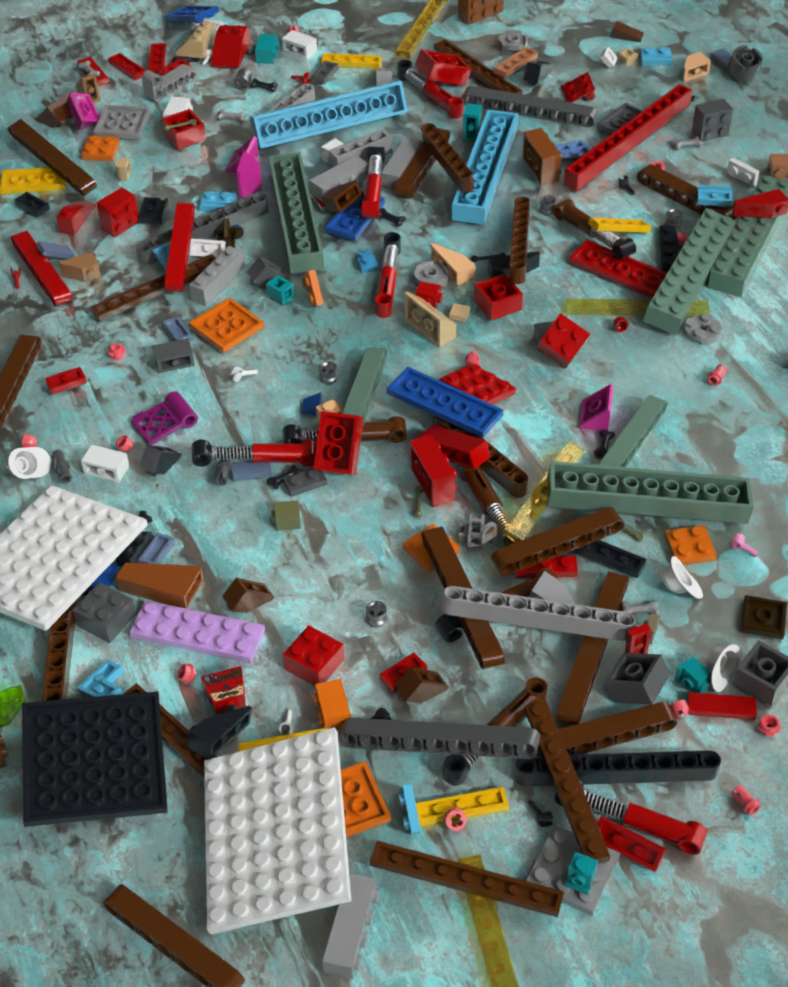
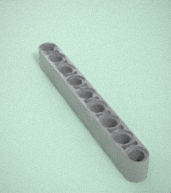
[441,586,635,641]

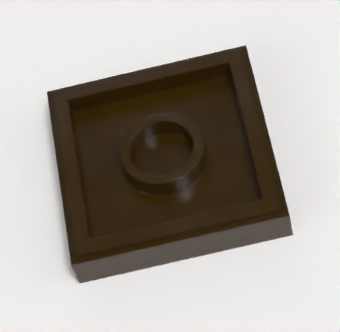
[740,595,788,639]

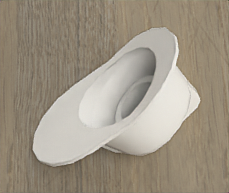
[6,447,51,479]
[659,556,703,599]
[705,644,741,692]

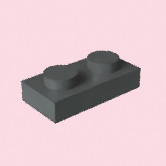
[311,60,339,84]
[283,469,327,497]

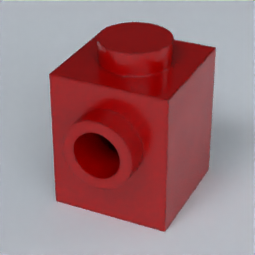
[415,281,443,309]

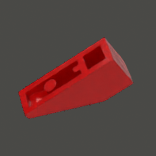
[732,189,788,218]
[56,201,96,236]

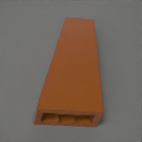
[115,563,204,609]

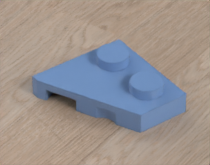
[555,140,591,159]

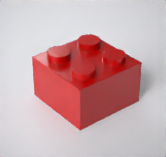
[162,109,206,150]
[96,187,139,237]
[474,273,523,321]
[536,313,590,368]
[283,625,345,686]

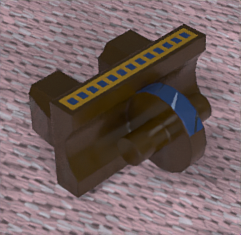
[217,218,244,248]

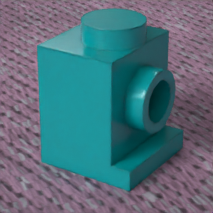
[266,275,294,306]
[675,657,712,693]
[565,852,598,895]

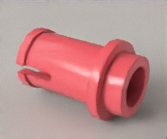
[708,364,727,385]
[731,785,761,815]

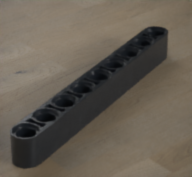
[515,750,721,786]

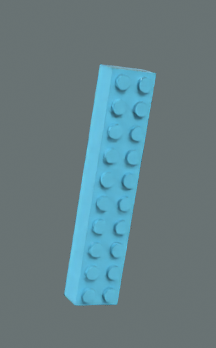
[249,81,408,149]
[452,109,518,225]

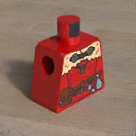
[201,666,246,715]

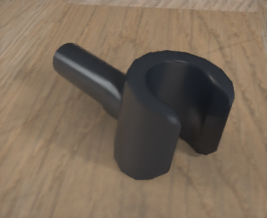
[619,176,635,195]
[369,708,391,720]
[527,800,553,827]

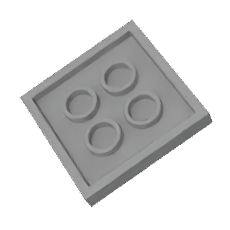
[93,105,151,140]
[526,825,621,916]

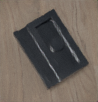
[138,197,169,224]

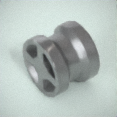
[539,195,556,216]
[665,209,683,229]
[319,361,338,385]
[366,601,387,628]

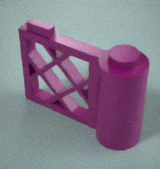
[131,391,198,445]

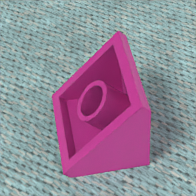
[67,92,100,130]
[225,135,258,173]
[236,152,262,198]
[579,384,613,431]

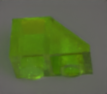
[0,685,26,728]

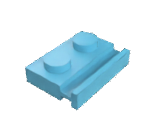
[640,47,672,65]
[697,185,732,207]
[199,191,236,212]

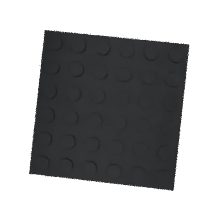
[22,691,168,827]

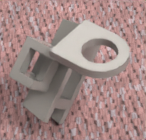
[459,514,497,548]

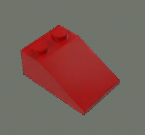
[210,25,251,68]

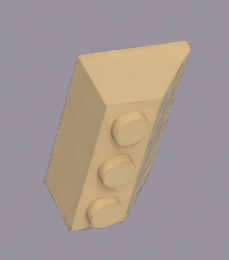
[175,21,216,59]
[404,292,456,347]

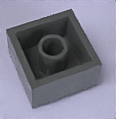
[692,99,733,142]
[73,582,136,643]
[733,640,788,706]
[605,653,670,705]

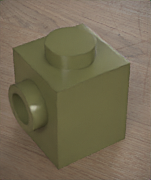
[271,500,301,531]

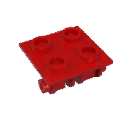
[560,72,596,103]

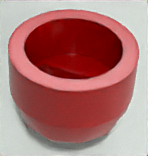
[613,316,629,332]

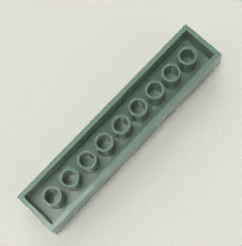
[269,152,324,274]
[708,175,788,297]
[643,208,737,335]
[547,461,754,524]

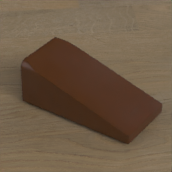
[612,21,644,42]

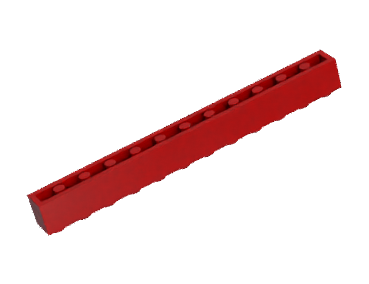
[564,84,692,191]

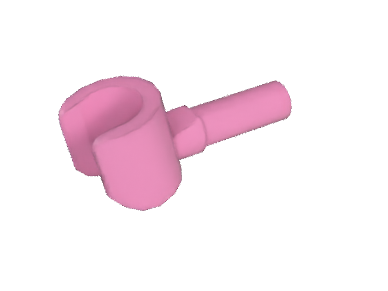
[731,533,759,556]

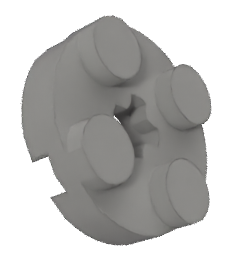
[499,30,528,52]
[414,261,448,286]
[684,313,721,345]

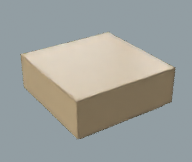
[617,48,638,64]
[449,303,471,322]

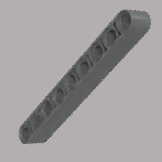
[461,86,598,127]
[136,192,268,265]
[338,718,540,759]

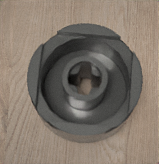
[727,46,763,83]

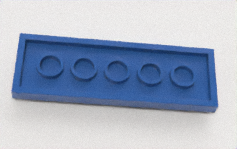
[387,367,504,438]

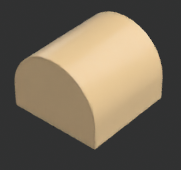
[115,158,131,181]

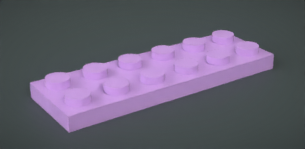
[130,600,265,663]

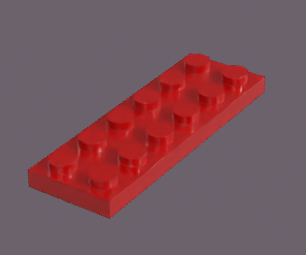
[569,239,667,298]

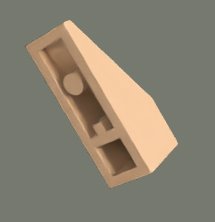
[431,243,476,286]

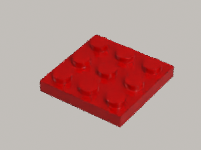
[439,364,516,405]

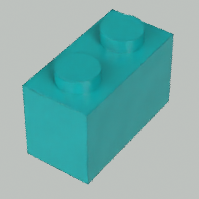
[255,34,280,64]
[463,103,482,142]

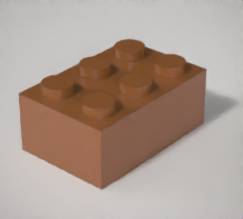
[458,0,503,25]
[522,128,562,186]

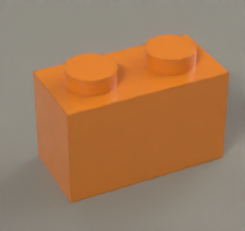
[312,679,351,730]

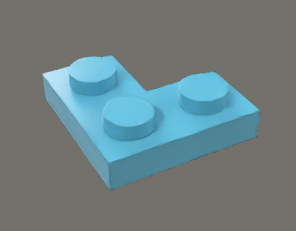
[77,659,124,697]

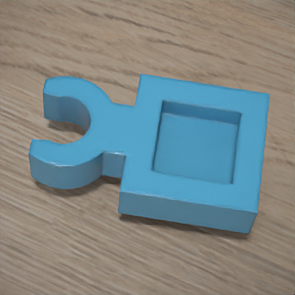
[357,248,378,273]

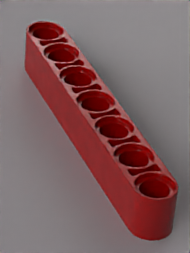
[165,202,195,292]
[11,230,72,307]

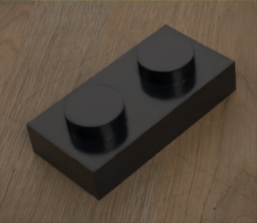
[15,192,50,217]
[115,531,155,565]

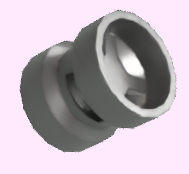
[234,68,252,90]

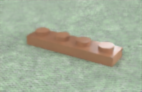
[493,47,538,78]

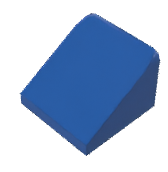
[302,393,322,415]

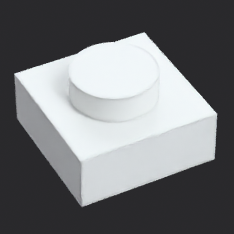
[600,47,617,68]

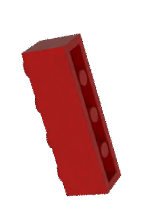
[417,425,491,469]

